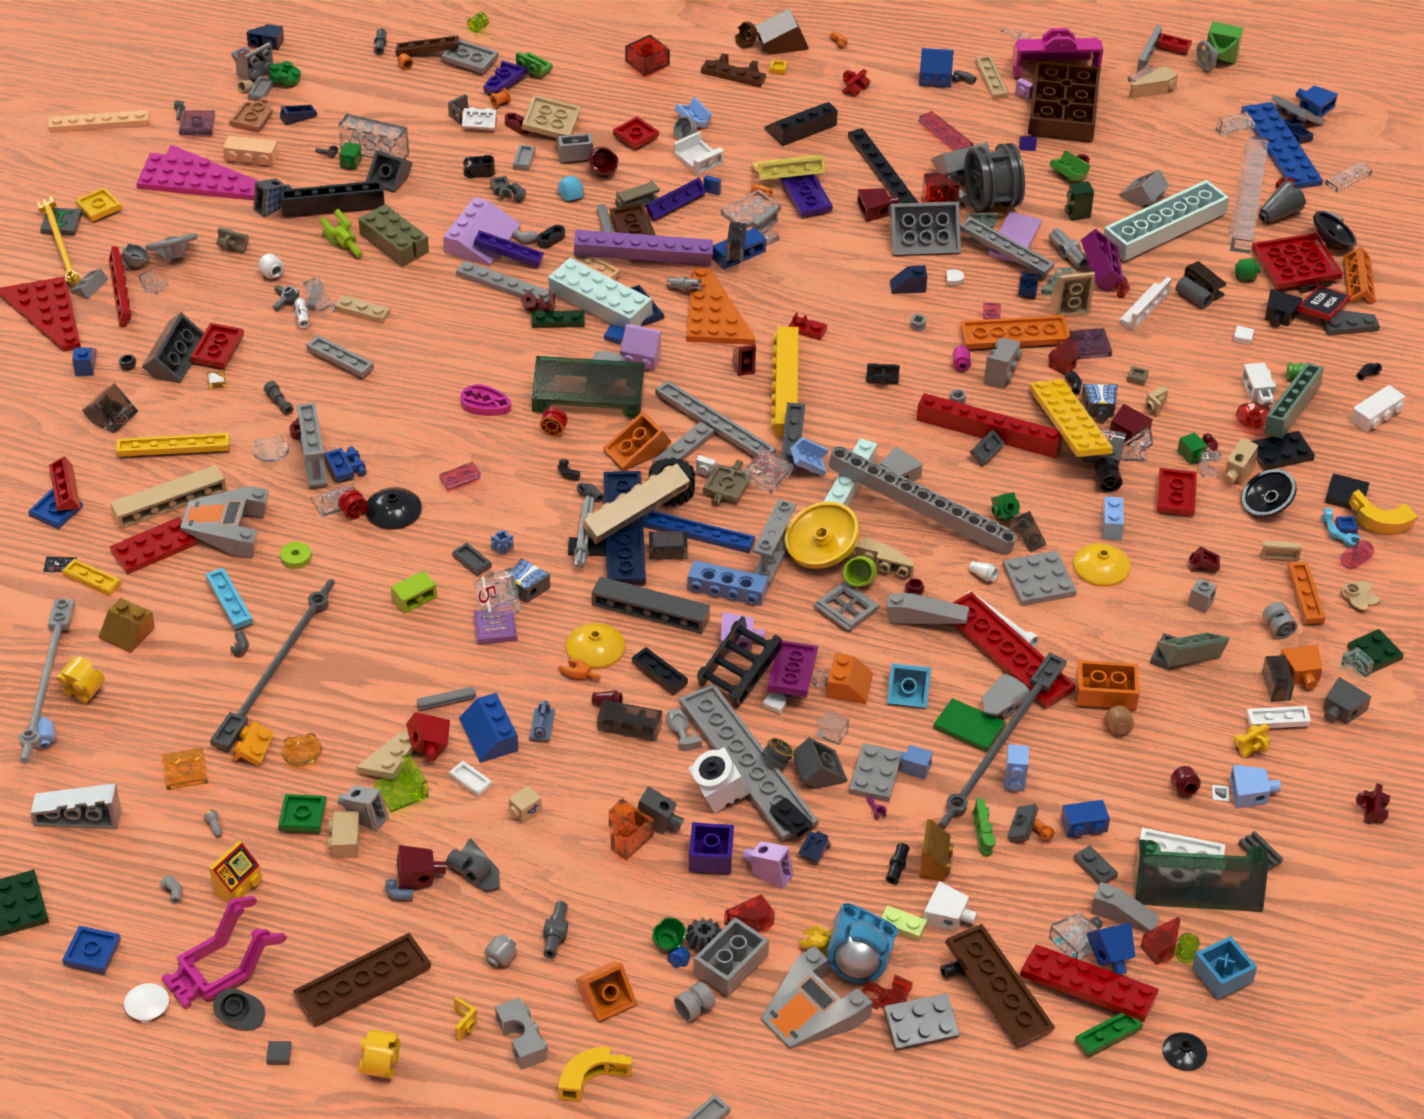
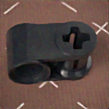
[463,155,496,178]

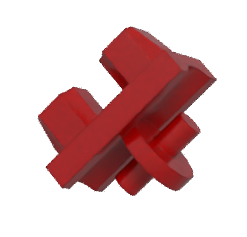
[842,69,871,96]

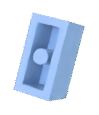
[1102,496,1124,540]
[1004,744,1029,791]

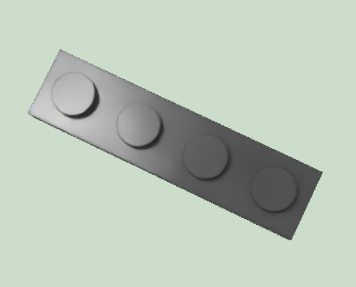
[780,402,805,473]

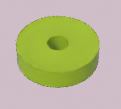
[280,542,311,569]

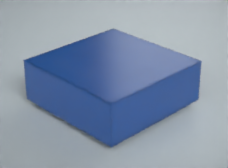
[704,175,721,196]
[604,324,625,344]
[1335,516,1358,534]

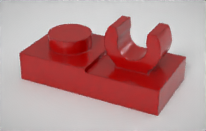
[788,312,827,341]

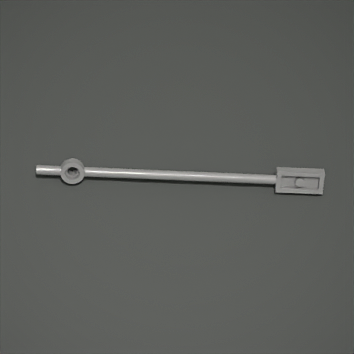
[19,599,75,764]

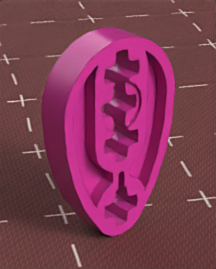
[460,384,511,416]

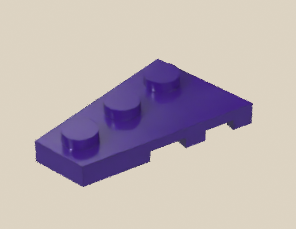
[483,60,527,94]

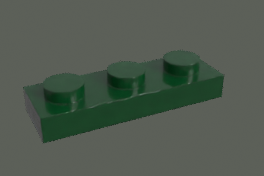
[532,310,585,328]

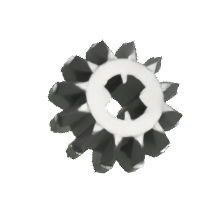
[686,917,722,953]

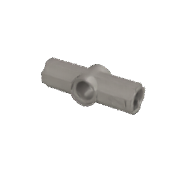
[1049,228,1089,270]

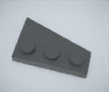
[1321,310,1380,336]

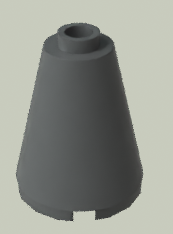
[1259,181,1306,223]

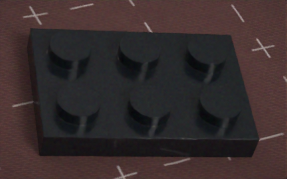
[1250,431,1315,471]

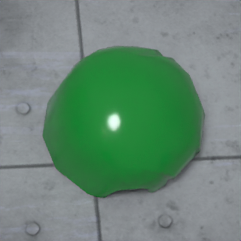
[652,917,687,952]

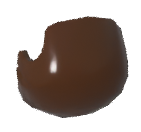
[735,21,757,46]

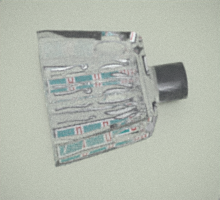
[1049,913,1103,960]

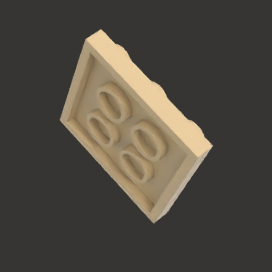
[522,95,581,138]

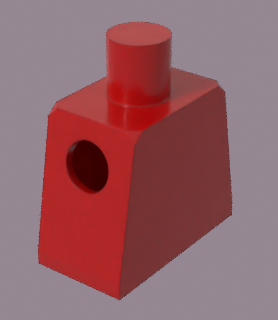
[406,712,450,762]

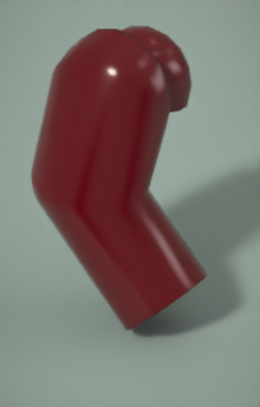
[1202,433,1218,459]

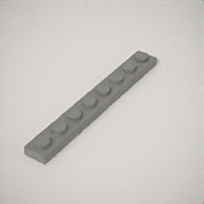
[655,380,776,459]

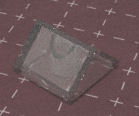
[311,483,355,517]

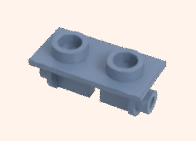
[529,700,555,741]

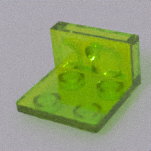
[374,754,429,812]

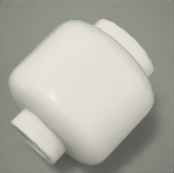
[258,253,284,279]

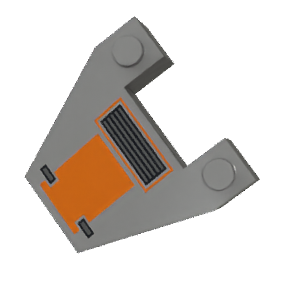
[180,486,269,559]
[761,946,873,1049]

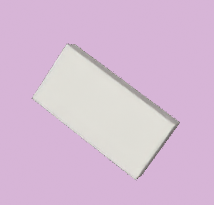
[448,761,493,798]

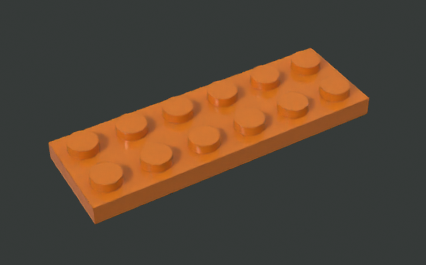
[960,315,1071,349]

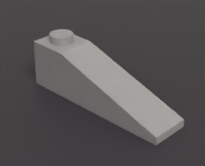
[886,593,970,624]

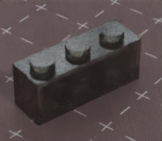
[597,700,662,742]

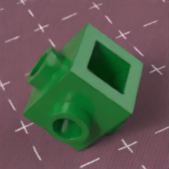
[991,492,1020,522]

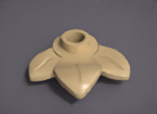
[1342,581,1380,611]

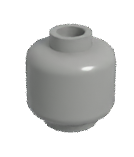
[485,934,517,968]

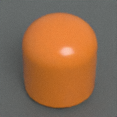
[397,53,413,70]

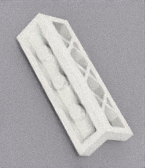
[1119,277,1172,331]

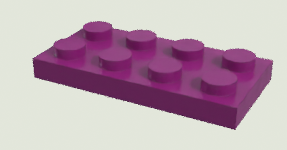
[767,640,818,697]

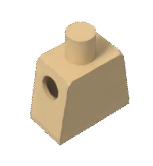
[1224,438,1258,484]

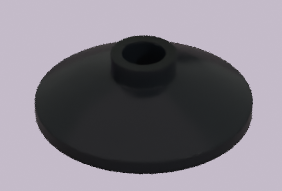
[1162,1032,1207,1071]

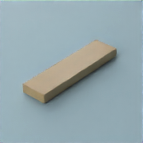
[975,56,1008,100]

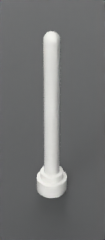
[966,591,1039,647]

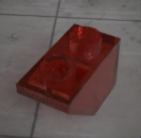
[1048,336,1078,375]

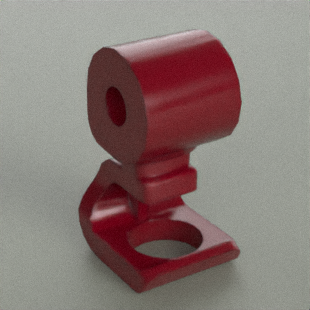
[521,290,555,311]

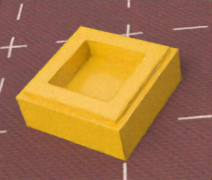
[769,59,788,75]

